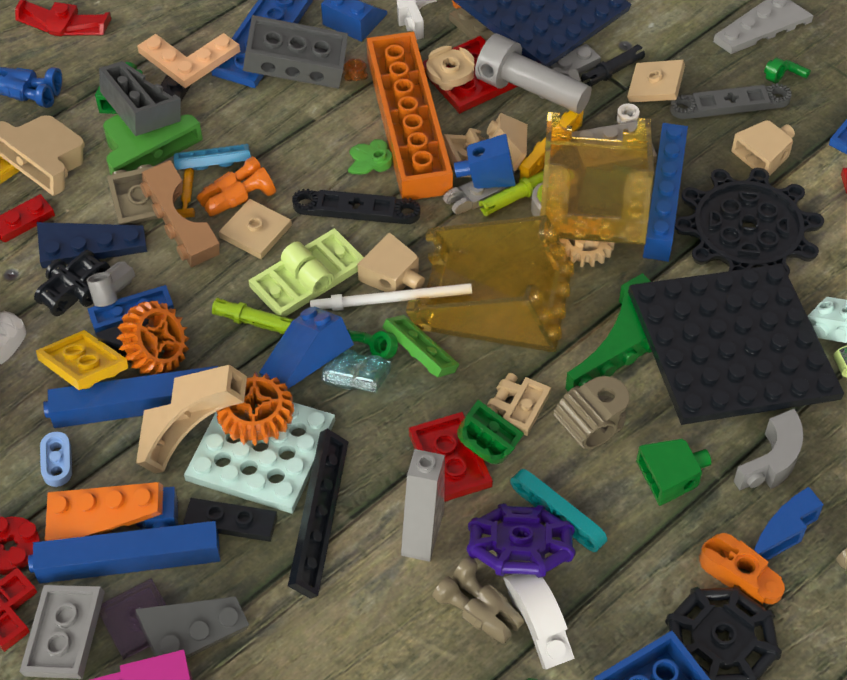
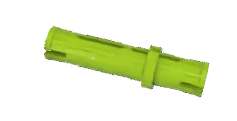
[479,169,552,216]
[212,297,294,334]

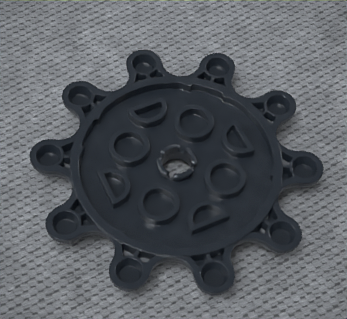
[675,167,824,276]

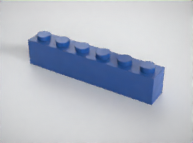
[643,123,688,262]

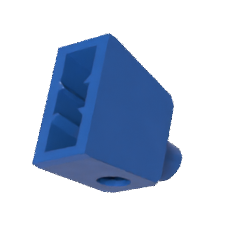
[454,134,516,189]

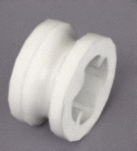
[616,103,640,124]

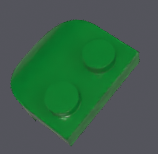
[457,400,524,464]

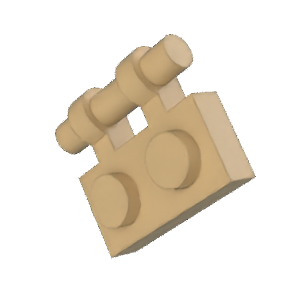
[486,373,551,436]

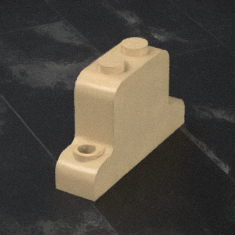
[0,115,85,196]

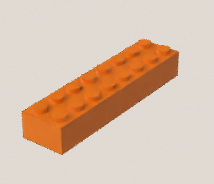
[366,31,453,200]

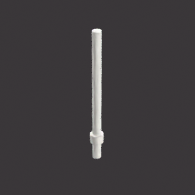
[310,283,472,311]

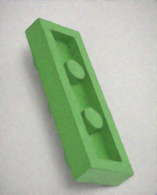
[382,315,459,378]

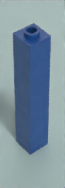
[43,366,218,428]
[28,521,221,584]

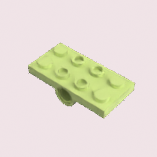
[249,228,364,317]

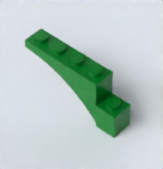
[565,273,652,391]

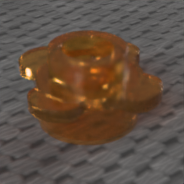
[343,58,368,81]

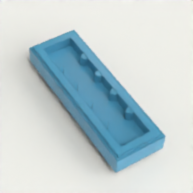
[174,144,251,170]

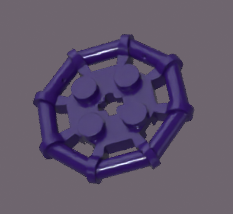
[466,503,576,578]

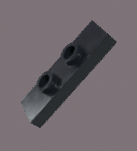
[183,498,278,542]

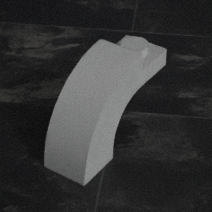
[733,409,803,491]

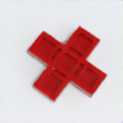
[0,567,37,652]

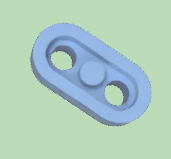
[40,432,72,487]

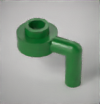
[764,57,811,84]
[347,329,398,360]

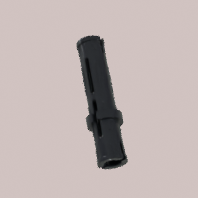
[581,44,645,87]

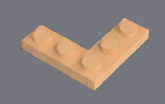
[137,33,240,88]

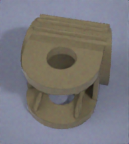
[553,376,629,450]

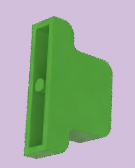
[103,114,203,175]

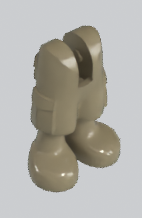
[433,556,525,644]

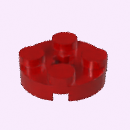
[0,517,41,575]

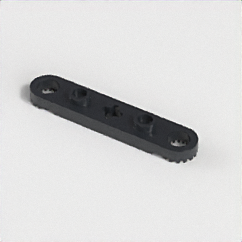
[292,189,420,224]

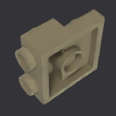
[107,164,158,225]

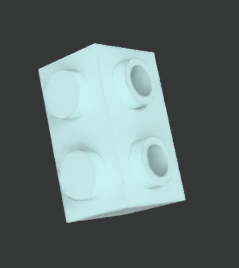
[808,297,847,343]

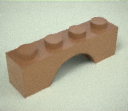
[140,160,220,268]

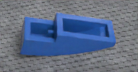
[754,487,824,560]

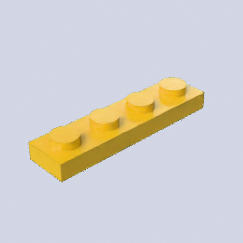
[518,110,584,180]

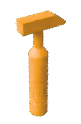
[176,168,195,218]

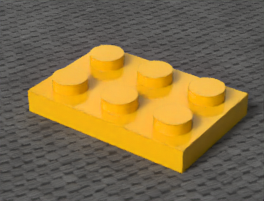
[36,330,128,390]

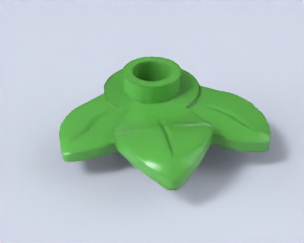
[348,139,393,175]

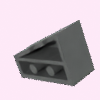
[99,61,181,136]
[135,596,249,658]

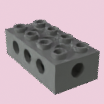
[243,15,348,89]

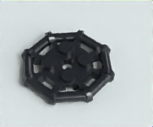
[665,585,782,680]

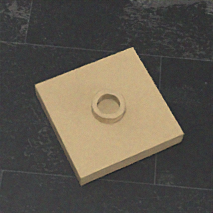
[627,60,685,103]
[218,199,292,259]

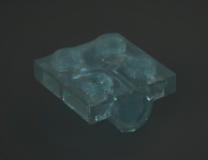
[322,349,391,393]

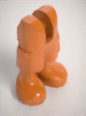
[196,156,276,217]

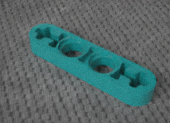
[510,469,608,552]

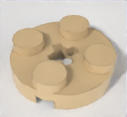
[426,46,474,90]

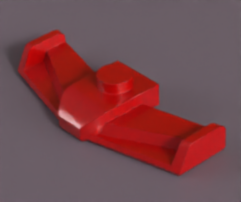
[15,0,112,37]

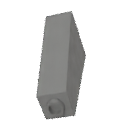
[401,449,445,562]

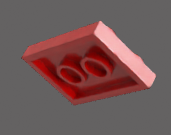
[408,412,493,502]

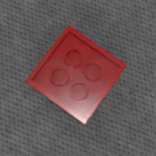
[423,36,518,114]

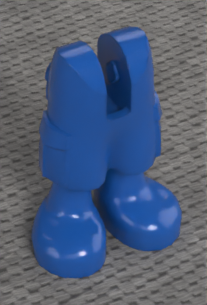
[0,67,62,108]

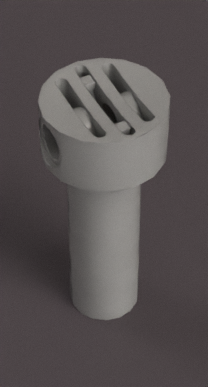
[475,33,592,114]

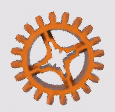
[116,301,190,375]
[216,372,294,446]

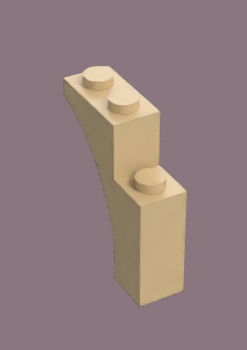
[136,365,247,474]

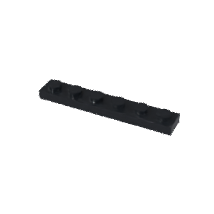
[288,428,349,599]

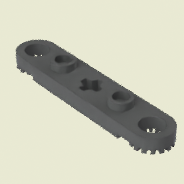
[670,83,792,119]

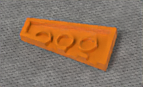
[45,482,163,541]

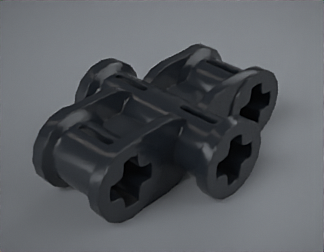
[34,250,110,316]

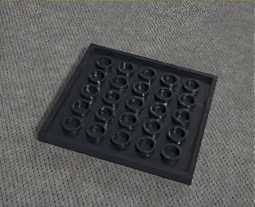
[628,264,844,425]

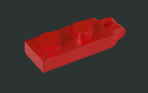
[0,194,55,242]

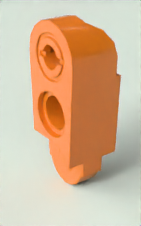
[699,533,785,604]

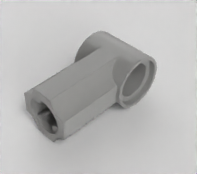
[87,262,135,307]

